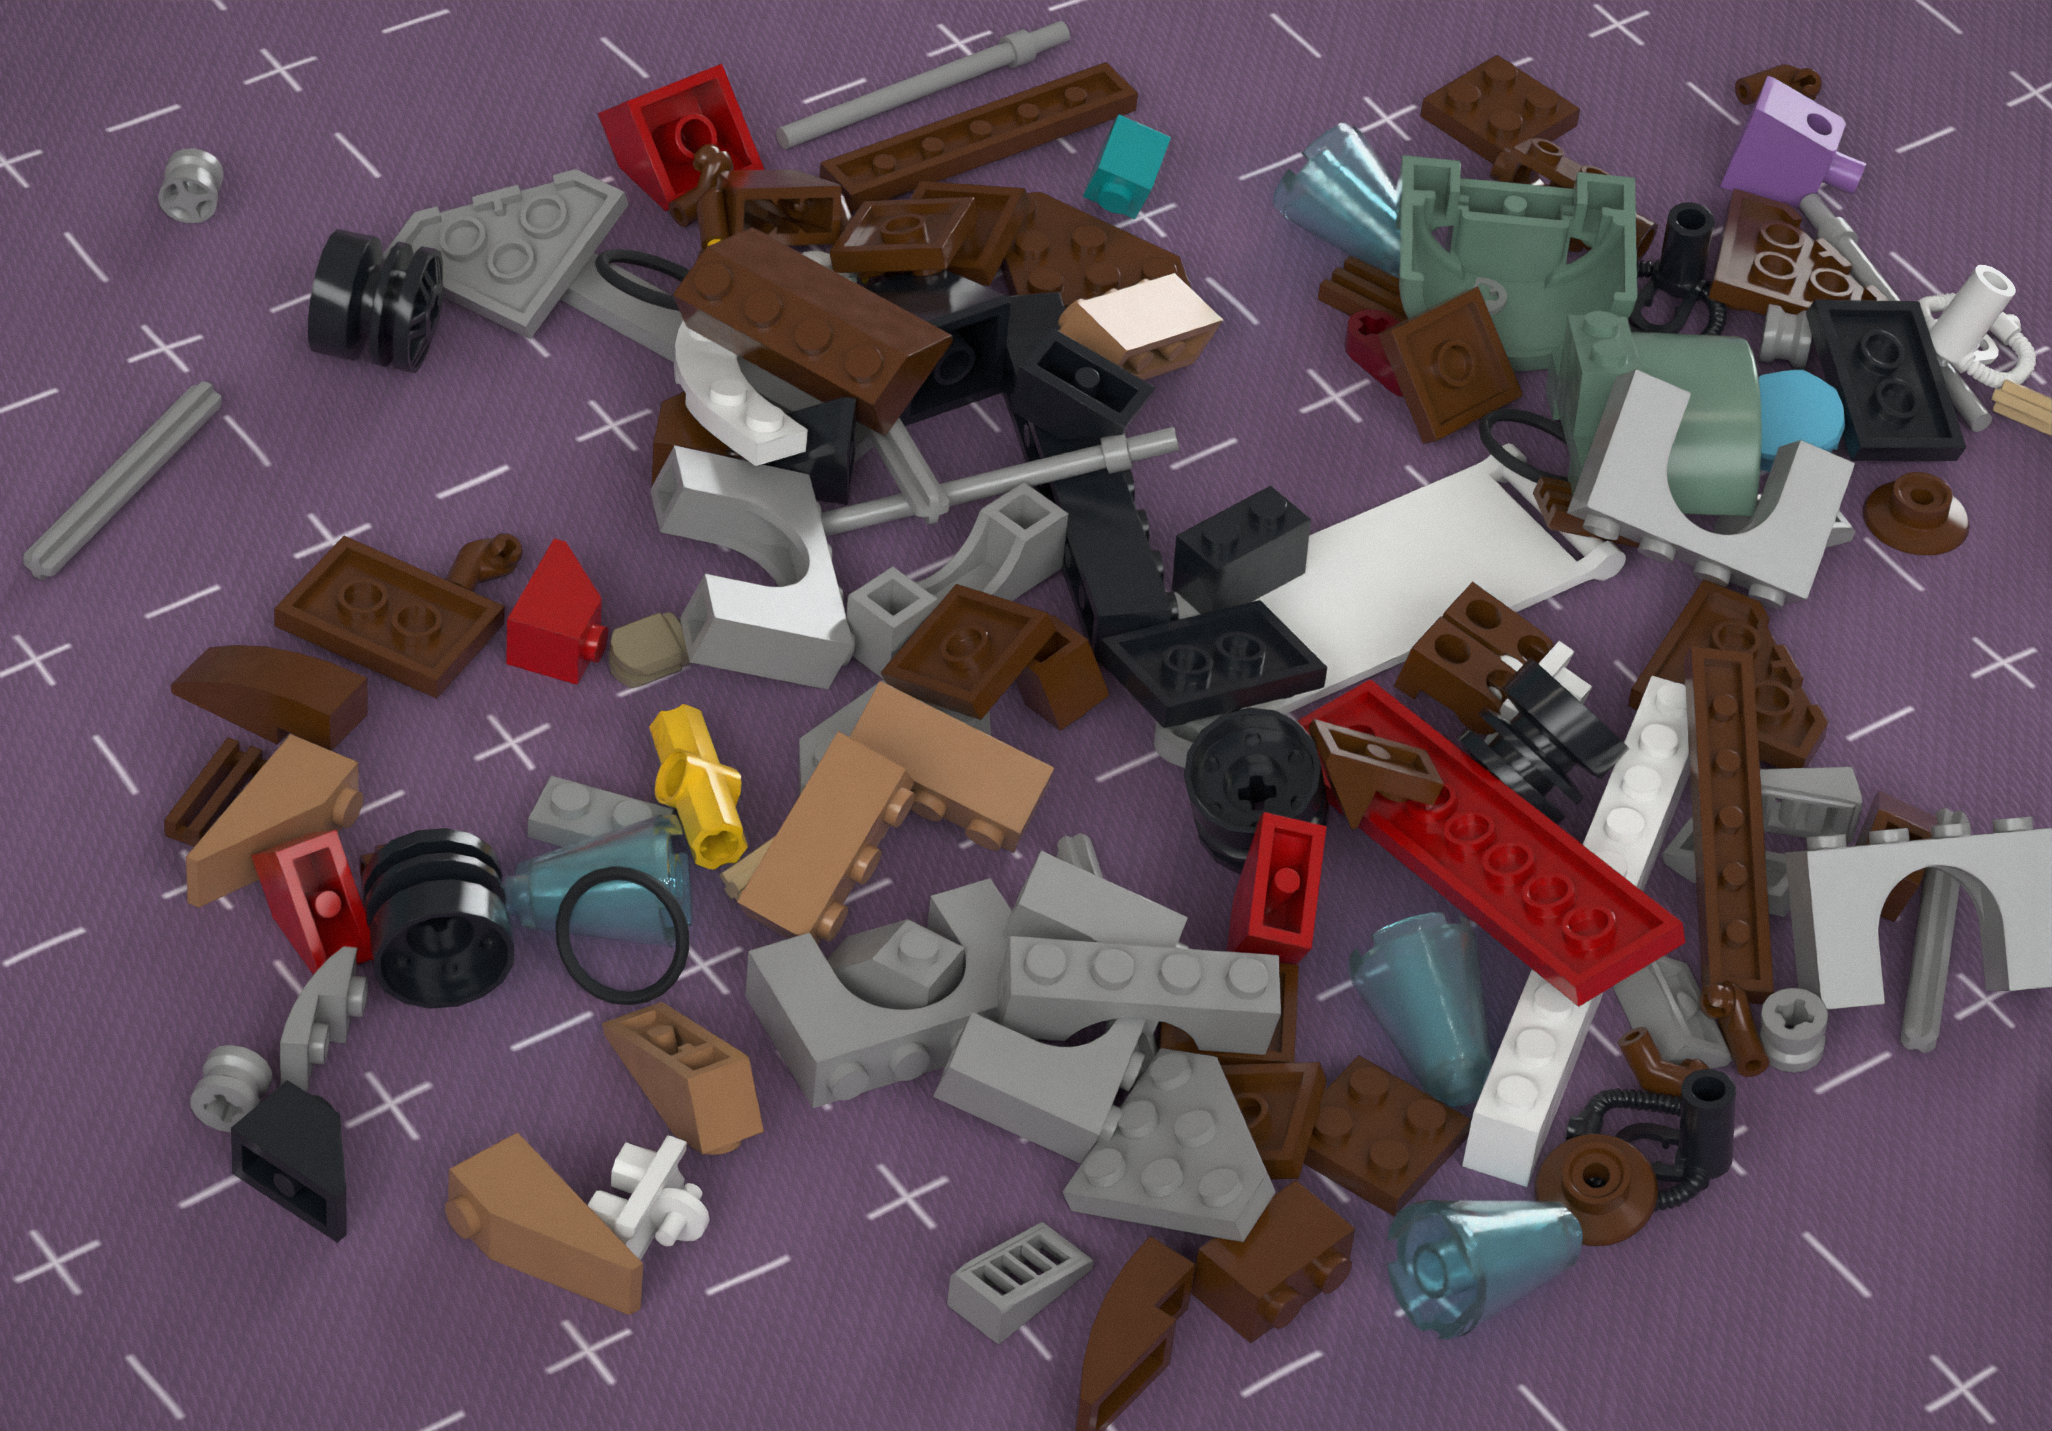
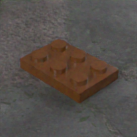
[274,535,505,699]

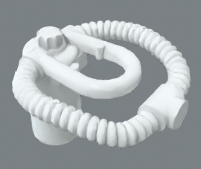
[1918,265,2036,390]

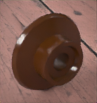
[1862,472,1970,556]
[1534,1134,1658,1246]

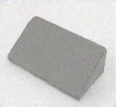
[1613,956,1733,1069]

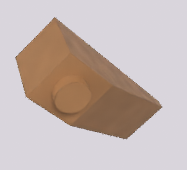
[186,734,363,908]
[602,1002,764,1155]
[445,1132,643,1315]

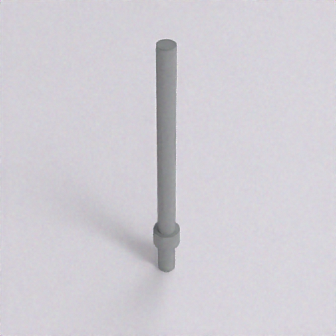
[776,21,1070,149]
[1799,193,1992,432]
[821,427,1180,537]

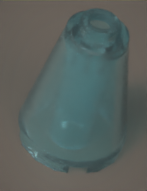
[1273,123,1400,278]
[505,815,692,948]
[1347,912,1492,1107]
[1387,1200,1583,1340]

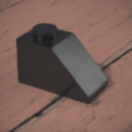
[1010,327,1156,440]
[764,397,856,505]
[231,1080,347,1243]

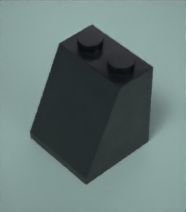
[864,270,1011,426]

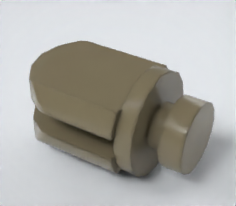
[608,612,690,688]

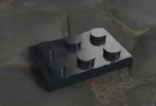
[1805,300,1966,461]
[1098,600,1328,728]

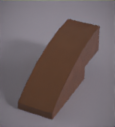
[171,645,368,751]
[1075,1236,1195,1431]

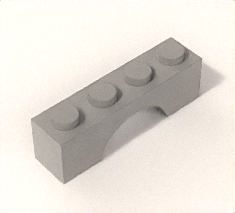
[846,482,1069,679]
[997,936,1281,1055]

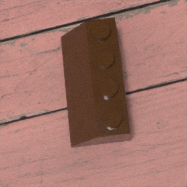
[673,227,953,437]

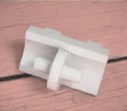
[588,1135,710,1261]

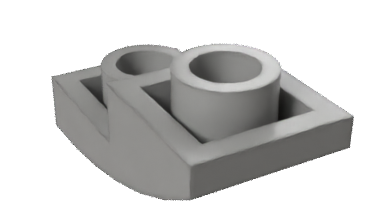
[280,946,368,1091]

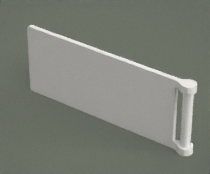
[1174,443,1626,715]

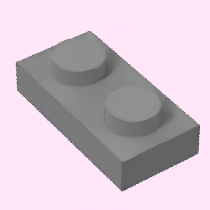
[528,776,674,871]

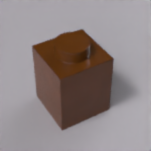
[1015,614,1110,731]

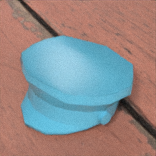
[1758,369,1845,472]

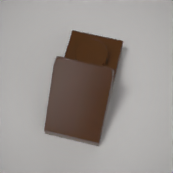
[1308,719,1444,830]

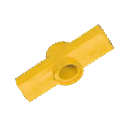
[649,704,748,870]

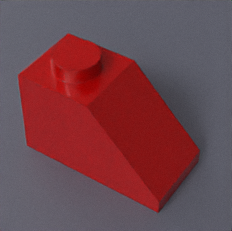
[506,538,608,685]
[1226,812,1327,965]
[251,830,372,975]

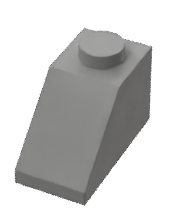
[826,919,965,1010]

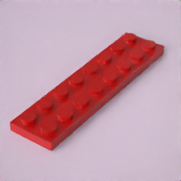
[1297,679,1686,1007]

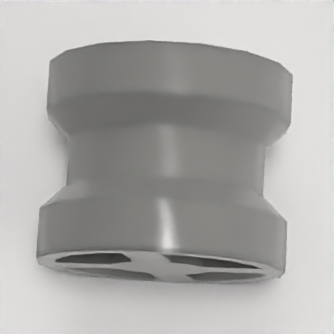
[158,148,224,224]
[1758,304,1812,369]
[1760,988,1828,1073]
[190,1045,272,1133]

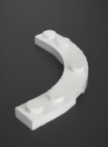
[674,251,857,466]

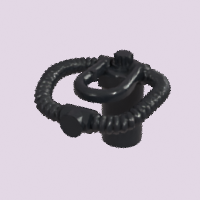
[1629,202,1727,336]
[1566,1069,1736,1212]

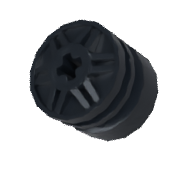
[308,229,443,373]
[1456,657,1630,825]
[1184,708,1329,875]
[362,828,514,1009]

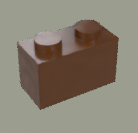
[1191,1180,1355,1343]

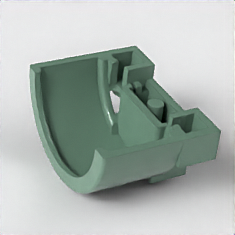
[1396,155,1637,372]
[1545,311,1762,516]

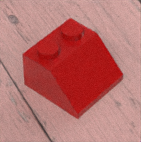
[597,64,765,212]

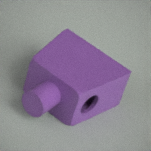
[1720,76,1866,209]

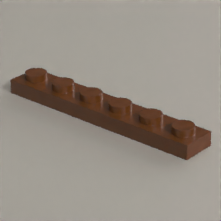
[819,62,1138,212]
[1684,646,1774,1005]

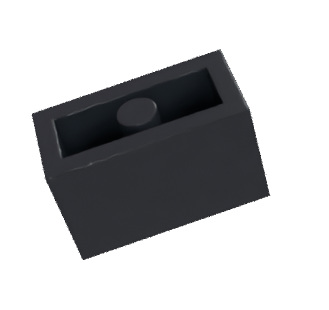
[1172,486,1311,614]

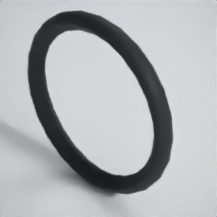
[595,249,690,311]
[1478,409,1568,483]
[555,866,689,1005]

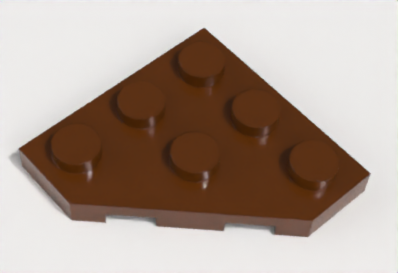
[1708,188,1888,316]
[1000,192,1192,309]
[1628,579,1829,769]

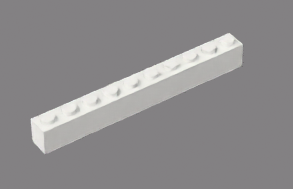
[1462,676,1690,1187]

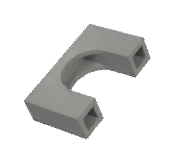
[1567,369,1855,609]
[650,445,855,690]
[1785,816,2052,1010]
[933,851,1189,1164]
[745,878,1038,1108]

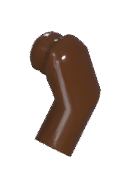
[1735,64,1822,105]
[669,144,734,227]
[445,533,523,592]
[1699,980,1770,1077]
[1617,1027,1710,1098]

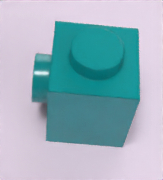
[1082,114,1171,219]

